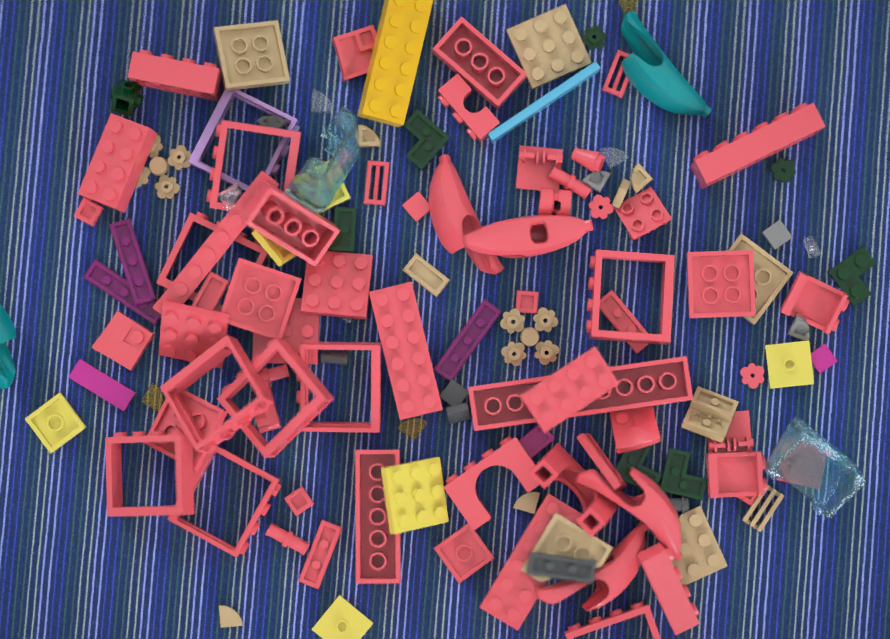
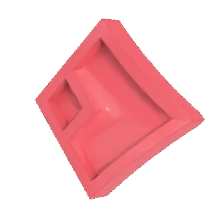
[332,25,376,82]
[91,311,155,371]
[610,406,661,454]

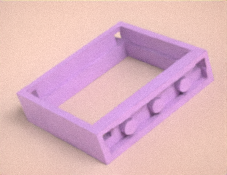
[188,90,300,192]

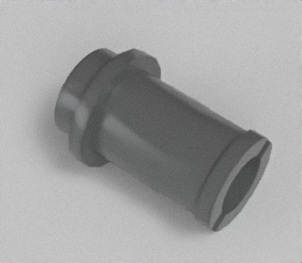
[321,350,349,367]
[669,496,689,513]

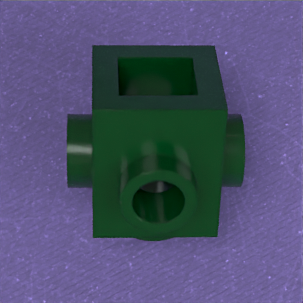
[110,79,144,117]

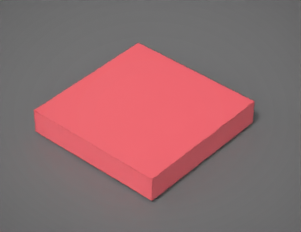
[434,523,494,584]

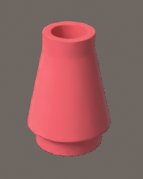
[571,147,605,172]

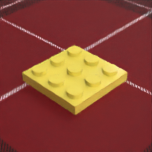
[381,457,449,534]

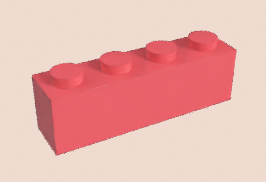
[636,542,700,635]

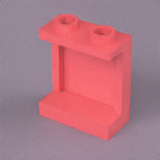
[780,271,850,335]
[706,452,767,498]

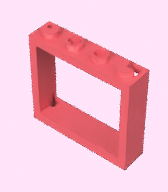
[206,120,301,211]
[156,212,269,312]
[586,250,675,345]
[160,335,274,454]
[217,339,334,458]
[296,341,381,433]
[105,430,194,517]
[167,445,282,557]
[564,601,661,639]

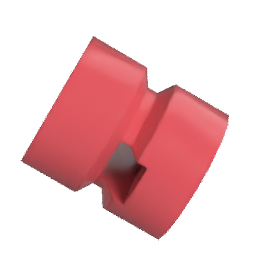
[538,188,572,216]

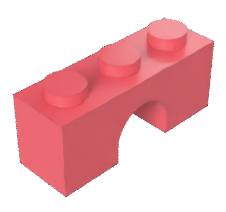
[438,73,500,142]

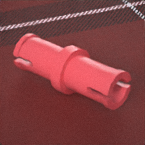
[547,165,591,199]
[265,523,310,555]

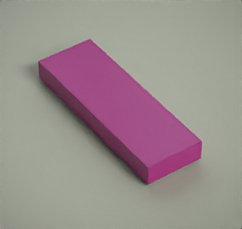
[68,359,136,411]

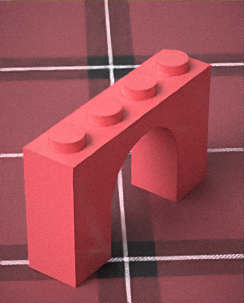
[443,435,540,531]
[529,443,619,537]

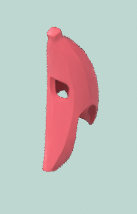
[428,154,504,275]
[463,215,594,258]
[575,467,683,561]
[535,522,649,611]

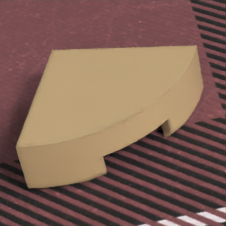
[358,125,380,147]
[631,163,653,194]
[612,179,631,208]
[513,492,540,514]
[219,605,243,628]

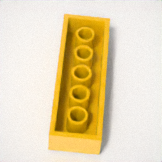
[357,0,433,127]

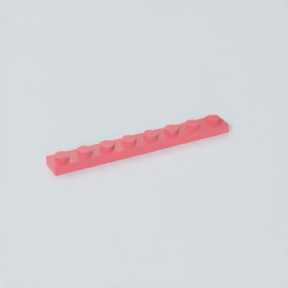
[152,170,279,315]

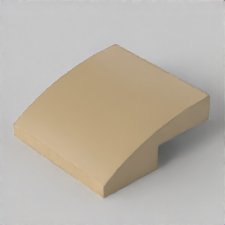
[681,386,739,443]

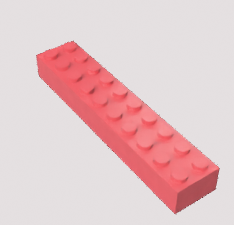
[468,356,693,431]

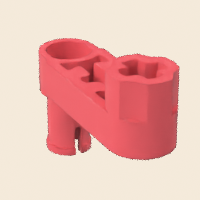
[255,364,290,434]

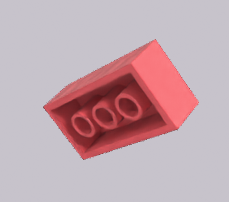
[433,16,527,110]
[128,50,223,101]
[77,113,158,213]
[239,179,340,267]
[520,347,619,433]

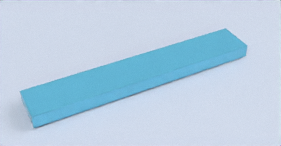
[488,62,600,143]

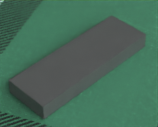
[526,552,596,583]

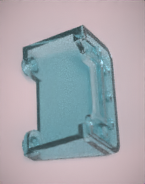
[285,106,360,212]
[765,416,867,519]

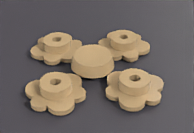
[135,135,192,199]
[500,307,559,366]

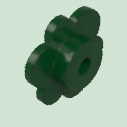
[581,25,606,50]
[771,158,796,183]

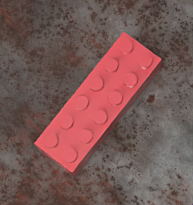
[690,102,825,189]
[369,282,443,420]
[355,450,401,584]
[480,493,582,631]

